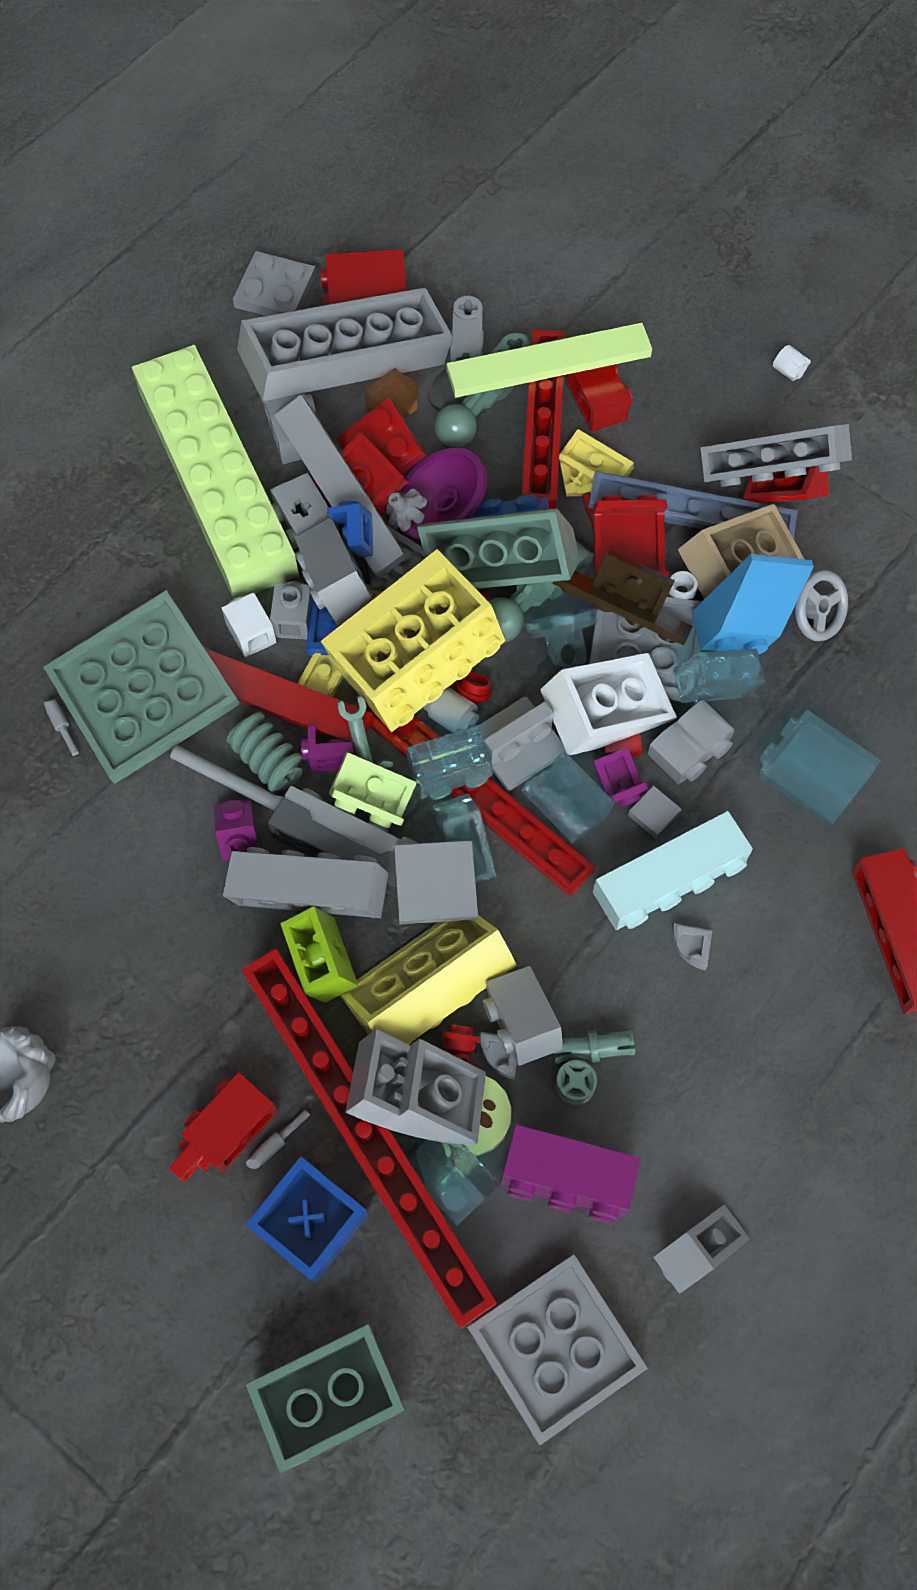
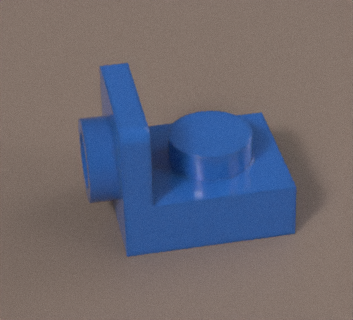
[327,501,373,557]

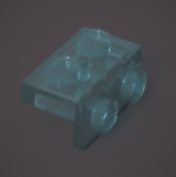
[522,752,615,844]

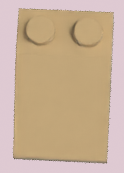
[678,504,804,599]

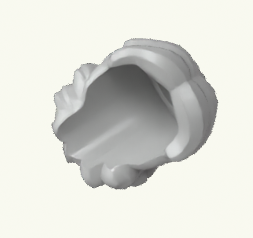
[0,1026,56,1123]

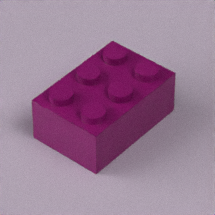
[501,1125,641,1224]

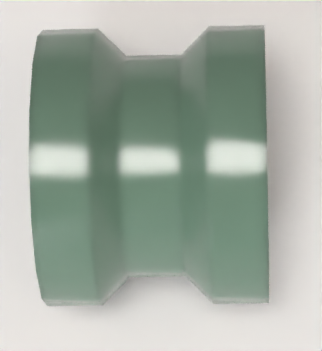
[555,1060,597,1107]

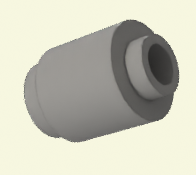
[423,687,479,736]

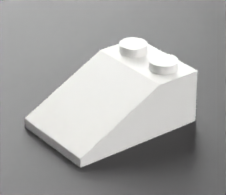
[540,653,677,756]

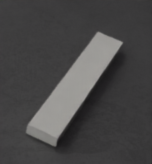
[274,395,408,578]

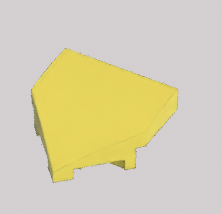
[559,429,634,497]

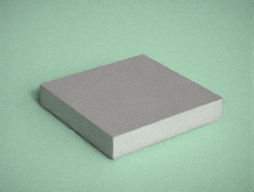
[394,841,478,924]

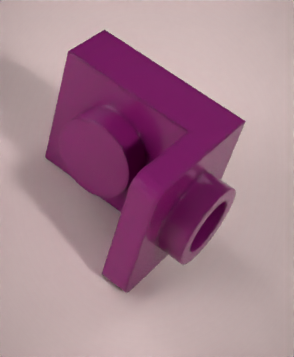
[301,725,355,773]

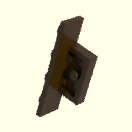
[552,550,693,646]

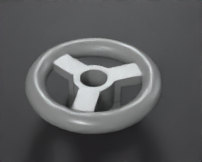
[795,570,848,641]

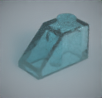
[433,794,497,884]
[416,1139,501,1226]

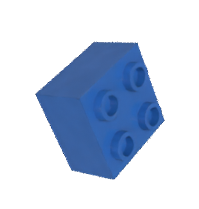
[245,1156,369,1285]

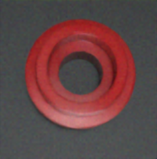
[456,672,492,704]
[440,1024,481,1052]

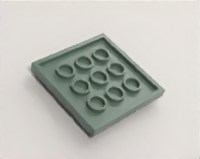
[43,590,240,784]

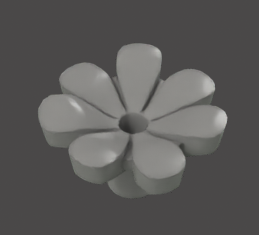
[386,489,427,531]

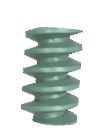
[226,712,303,794]

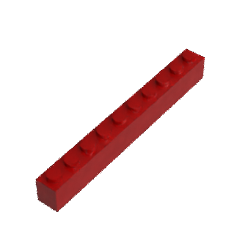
[241,948,497,1330]

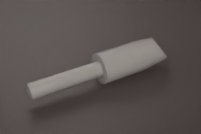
[43,699,79,756]
[246,1110,310,1169]

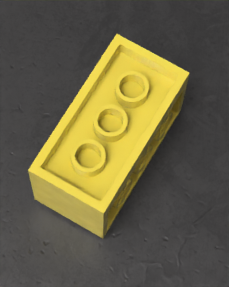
[321,549,505,732]

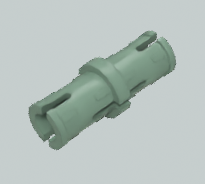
[554,1029,635,1064]

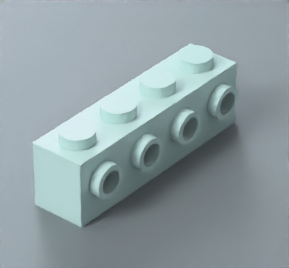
[593,811,753,930]

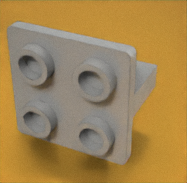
[468,697,567,790]

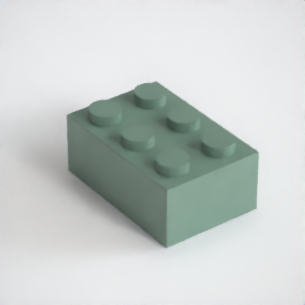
[246,1324,406,1473]

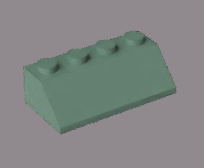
[417,509,580,589]

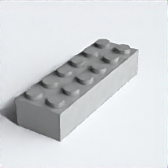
[237,288,453,401]

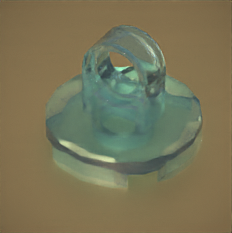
[525,607,598,670]

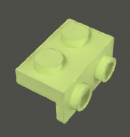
[329,752,417,828]

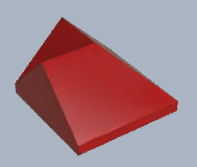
[742,466,829,502]

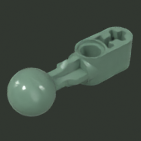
[434,333,531,448]
[488,541,594,643]

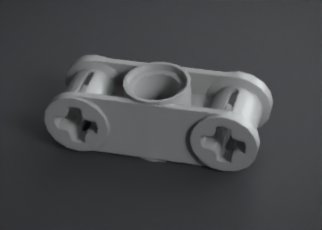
[450,296,484,362]

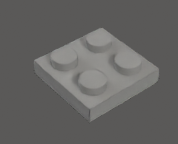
[233,251,316,316]

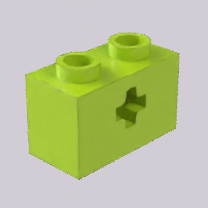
[280,906,359,1003]

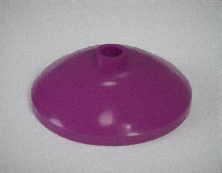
[398,448,487,540]

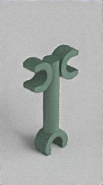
[337,696,393,768]

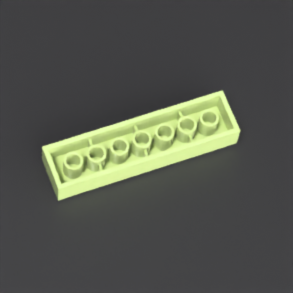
[132,345,299,599]

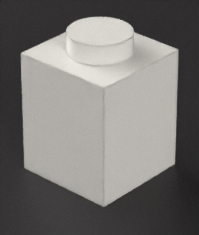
[221,593,277,658]

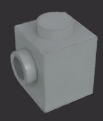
[270,581,312,640]

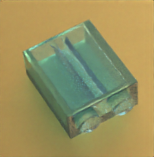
[758,709,881,828]

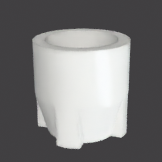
[773,345,811,381]
[668,571,698,600]

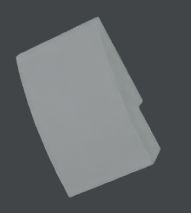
[346,1029,486,1146]

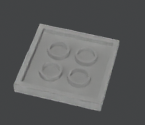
[589,597,701,704]
[467,1254,648,1446]

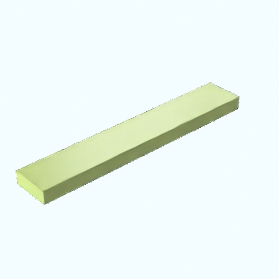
[447,323,652,398]

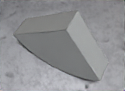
[672,923,712,970]
[480,1032,517,1079]

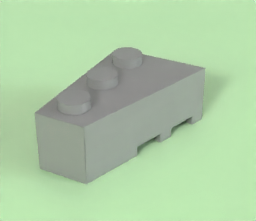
[295,518,375,627]

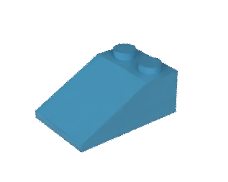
[691,554,814,656]

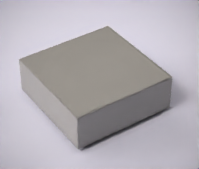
[628,786,682,839]

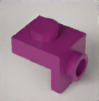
[591,748,648,807]
[214,799,259,861]

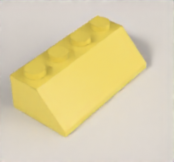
[340,915,517,1045]

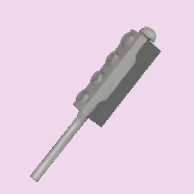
[170,745,418,899]

